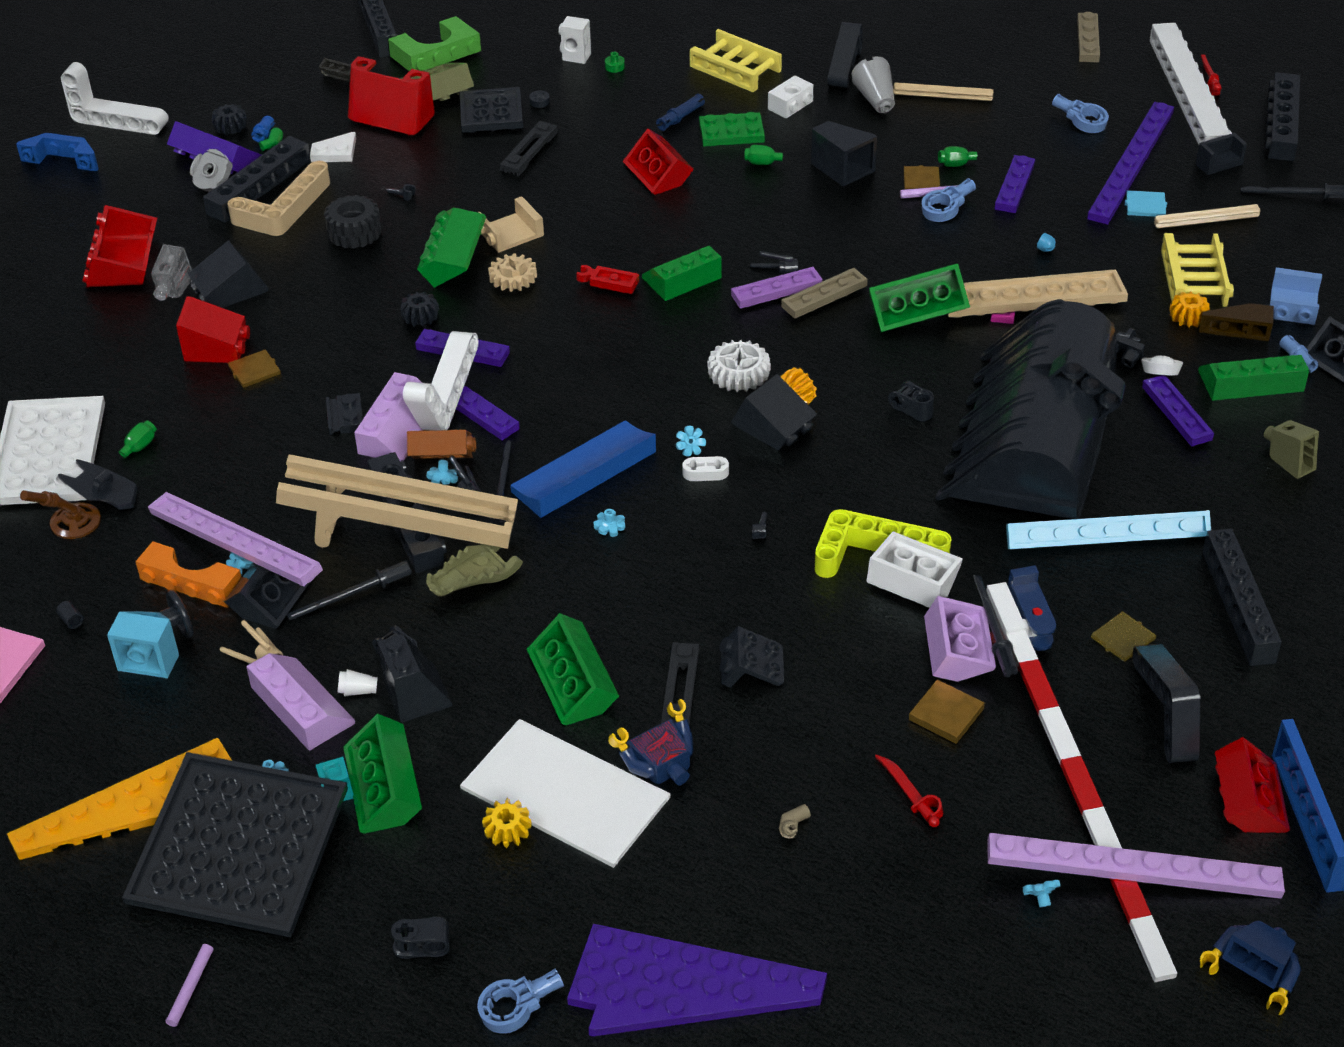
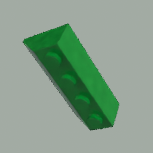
[417,207,486,288]
[869,264,970,332]
[1198,355,1309,401]
[527,613,619,725]
[344,713,422,834]

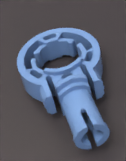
[1052,94,1109,133]
[922,178,976,222]
[478,969,564,1033]

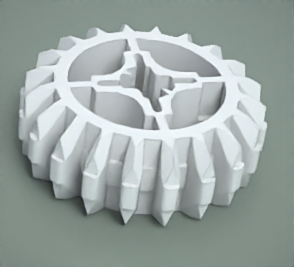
[708,340,771,392]

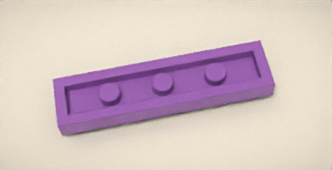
[731,267,823,308]

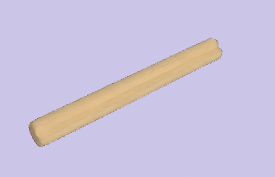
[893,83,994,101]
[1154,204,1260,229]

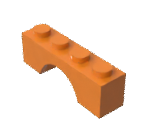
[135,541,242,608]

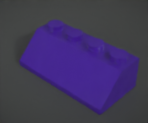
[167,121,261,174]

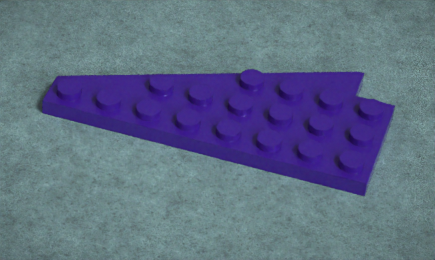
[567,924,827,1036]

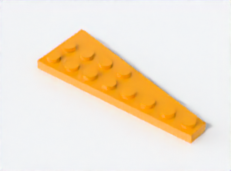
[7,738,232,860]

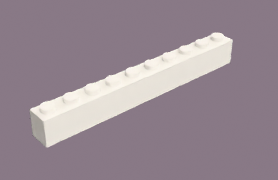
[1150,23,1232,144]

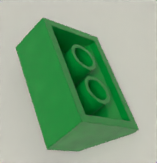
[642,246,722,301]

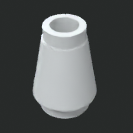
[338,669,378,696]

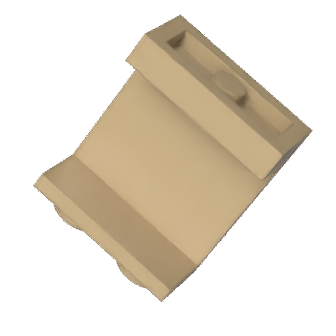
[478,197,544,253]

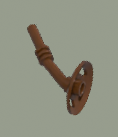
[20,490,101,539]

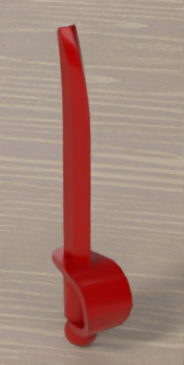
[1201,55,1221,96]
[875,755,944,827]

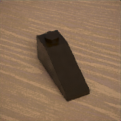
[1199,303,1274,341]

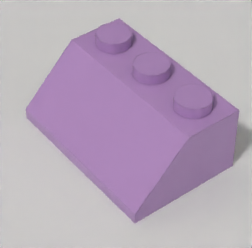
[924,596,996,682]

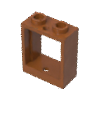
[407,430,476,459]

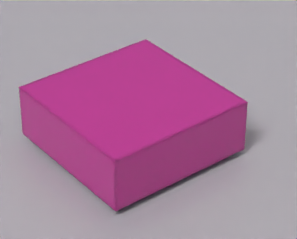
[991,311,1015,324]

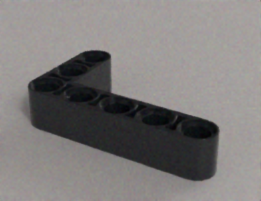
[1132,644,1200,763]

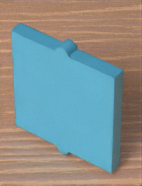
[1125,191,1168,217]

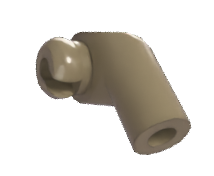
[779,804,811,839]

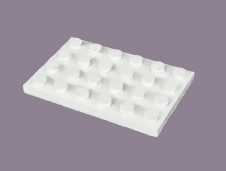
[0,396,105,505]

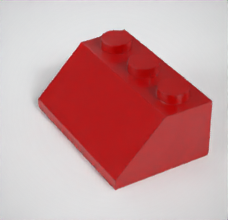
[623,128,694,195]
[1215,737,1290,833]

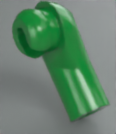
[259,127,283,151]

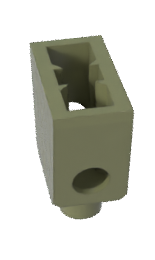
[1264,420,1319,479]

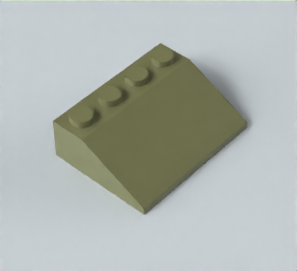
[400,63,474,101]

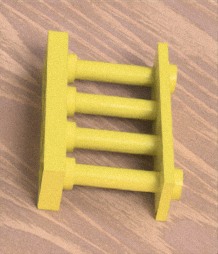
[690,29,782,92]
[1161,233,1234,307]

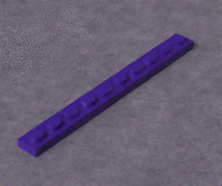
[1088,102,1174,225]

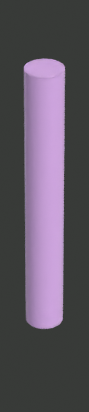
[900,185,958,199]
[166,944,213,1027]

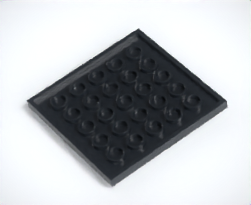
[122,752,348,938]

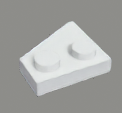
[310,132,356,162]

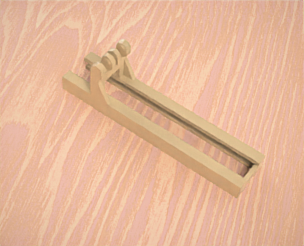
[276,454,518,549]

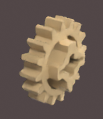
[488,254,537,292]

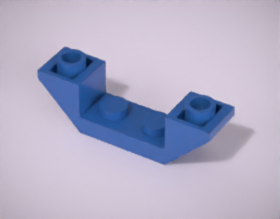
[16,133,98,171]

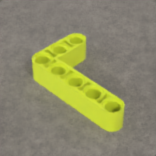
[815,509,951,578]

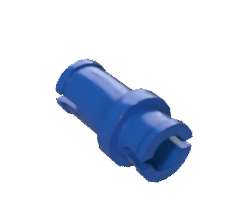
[251,116,275,142]

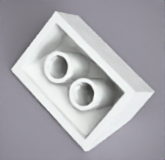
[867,532,963,608]

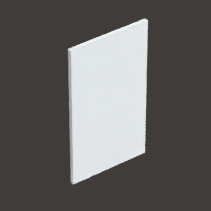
[460,719,670,868]

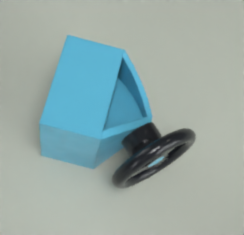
[107,590,194,678]

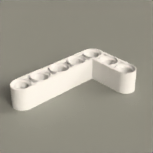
[61,62,169,135]
[403,331,478,431]

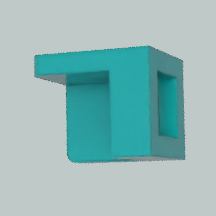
[316,757,354,801]

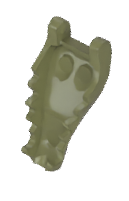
[426,544,523,596]

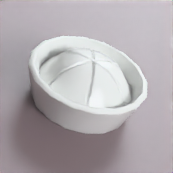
[1142,356,1183,375]

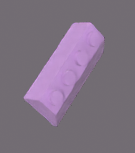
[354,372,423,461]
[246,653,355,751]

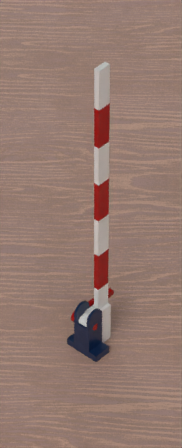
[986,565,1177,982]

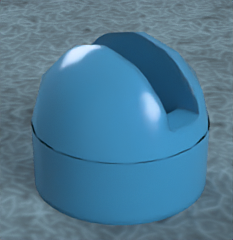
[1037,233,1056,252]

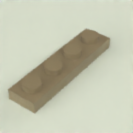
[1077,12,1100,62]
[781,268,867,318]

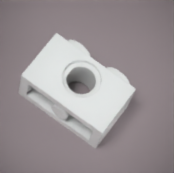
[559,16,591,64]
[768,76,813,118]

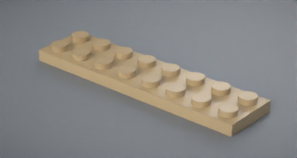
[948,270,1128,318]

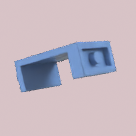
[1270,267,1322,325]

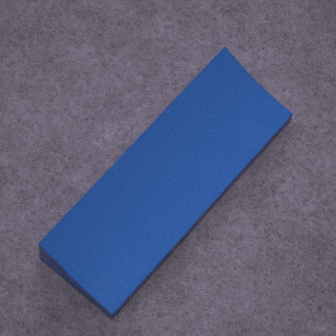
[511,420,656,518]
[1272,719,1344,893]

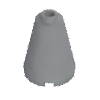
[851,56,895,113]

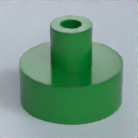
[605,52,625,73]

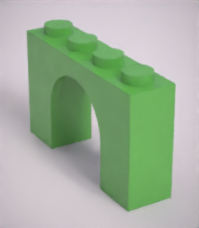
[388,16,481,71]

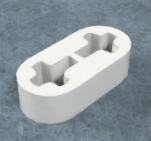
[682,456,729,481]

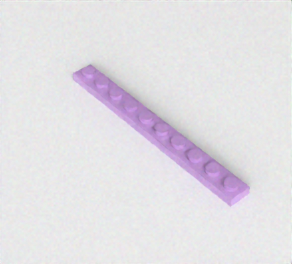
[148,492,323,586]
[988,833,1285,899]

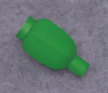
[744,145,783,166]
[938,146,977,167]
[119,420,157,458]

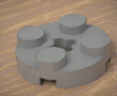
[190,149,233,192]

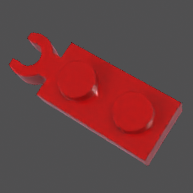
[576,265,639,294]

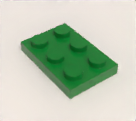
[699,112,765,146]

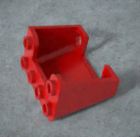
[348,56,434,135]
[82,205,157,287]

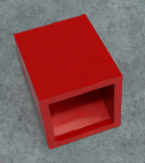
[176,297,250,363]

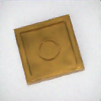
[909,680,985,744]

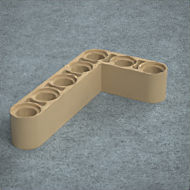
[228,160,330,236]

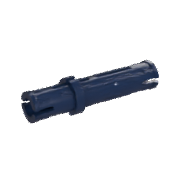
[656,94,705,131]

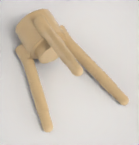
[220,620,283,664]

